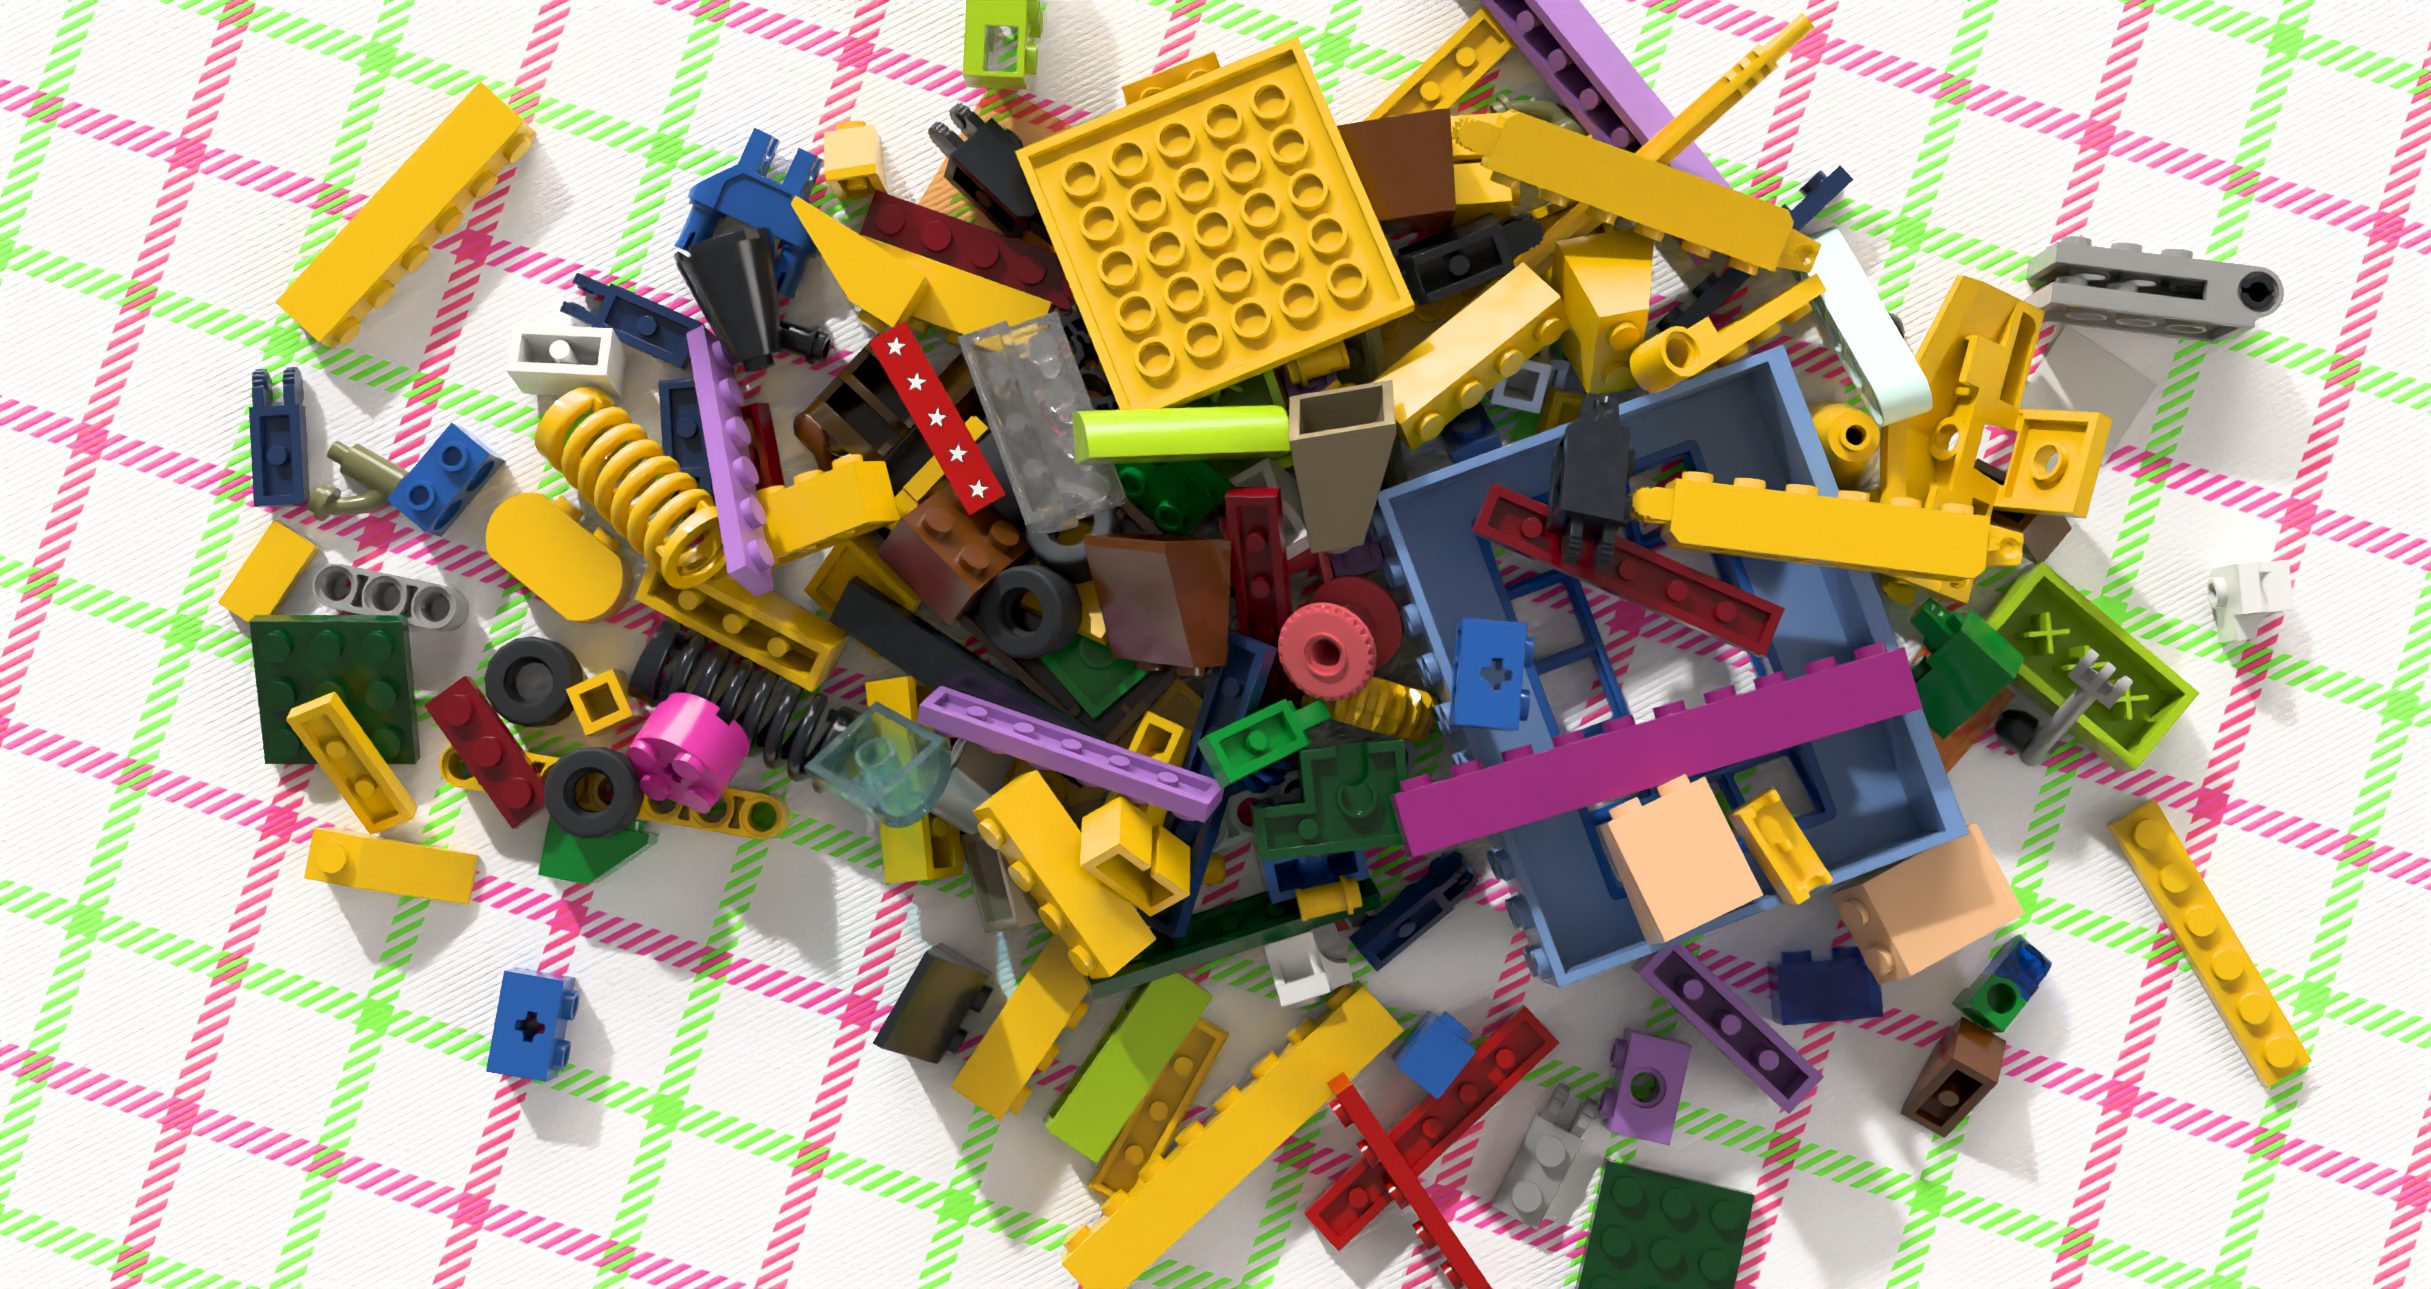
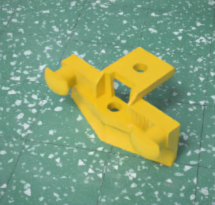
[1879,275,2113,605]

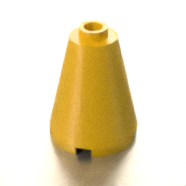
[1807,400,1880,491]

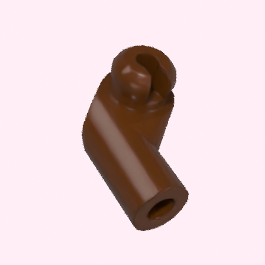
[793,411,841,473]

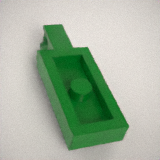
[1197,699,1331,789]

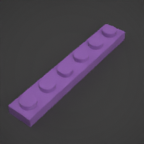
[686,325,774,597]
[916,686,1225,823]

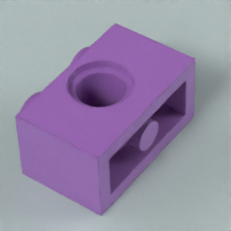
[1598,1028,1692,1146]

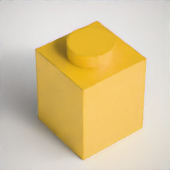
[566,669,644,737]

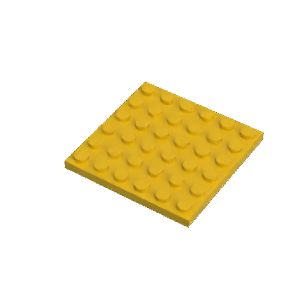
[1015,36,1415,410]

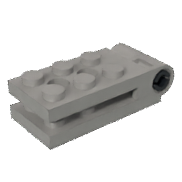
[2024,236,2284,343]

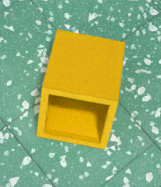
[1550,228,1654,395]

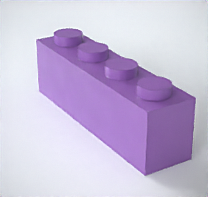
[1631,943,1824,1114]

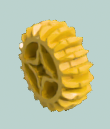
[1301,675,1438,742]

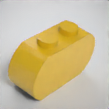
[486,493,633,624]

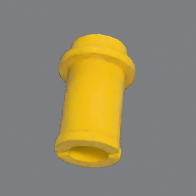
[1284,340,1350,387]
[1295,874,1362,921]

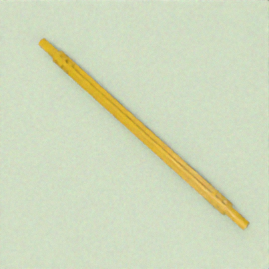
[1422,13,1815,342]

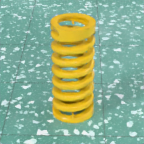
[535,386,726,590]

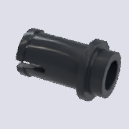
[779,318,832,365]

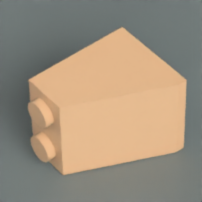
[1600,774,1763,945]
[1830,822,2024,985]

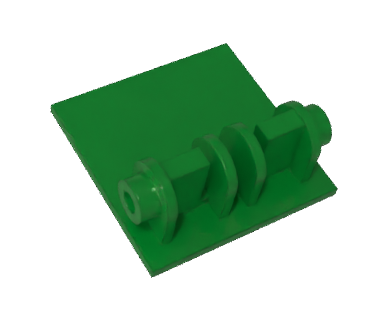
[1102,461,1235,536]

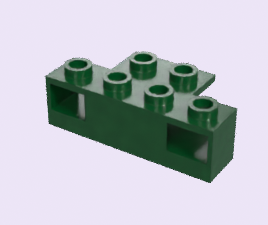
[1250,738,1408,861]

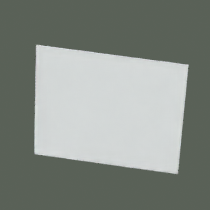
[2019,324,2158,466]

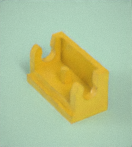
[1727,786,1833,905]

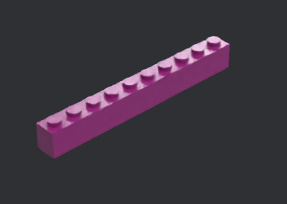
[1389,642,1923,857]

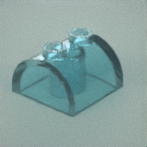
[804,701,951,828]

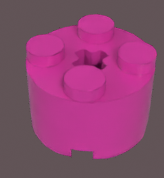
[627,693,750,814]

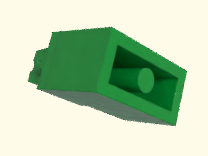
[1910,597,2024,740]

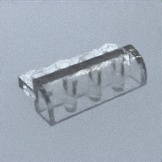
[957,311,1127,534]

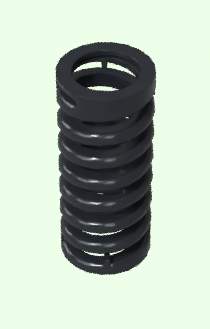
[627,617,862,794]

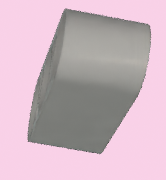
[312,564,469,632]
[927,737,1015,836]

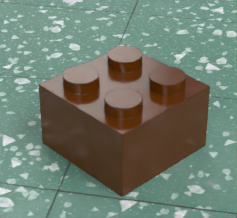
[876,482,1031,626]

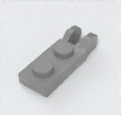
[1491,1082,1598,1230]

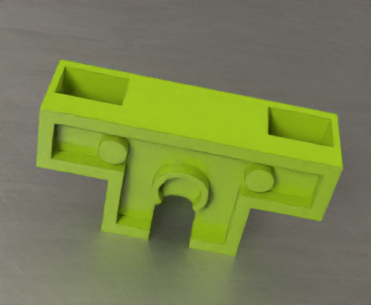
[963,0,1043,90]

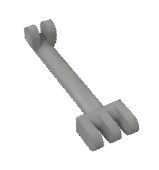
[2019,649,2133,766]

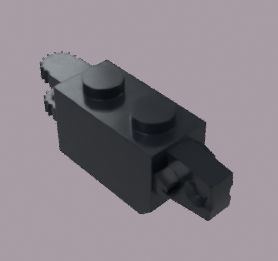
[928,103,1054,247]
[1394,212,1545,306]
[1546,393,1636,572]

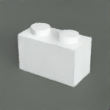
[506,324,627,398]

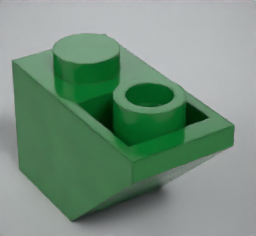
[538,809,659,885]

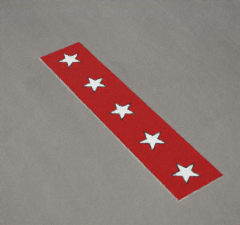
[869,321,1006,516]

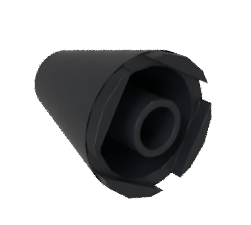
[673,227,782,373]

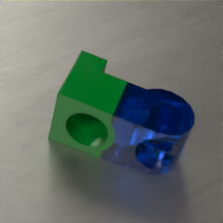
[1952,934,2052,1033]

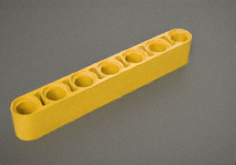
[439,745,791,839]

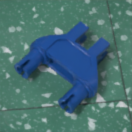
[674,128,824,299]

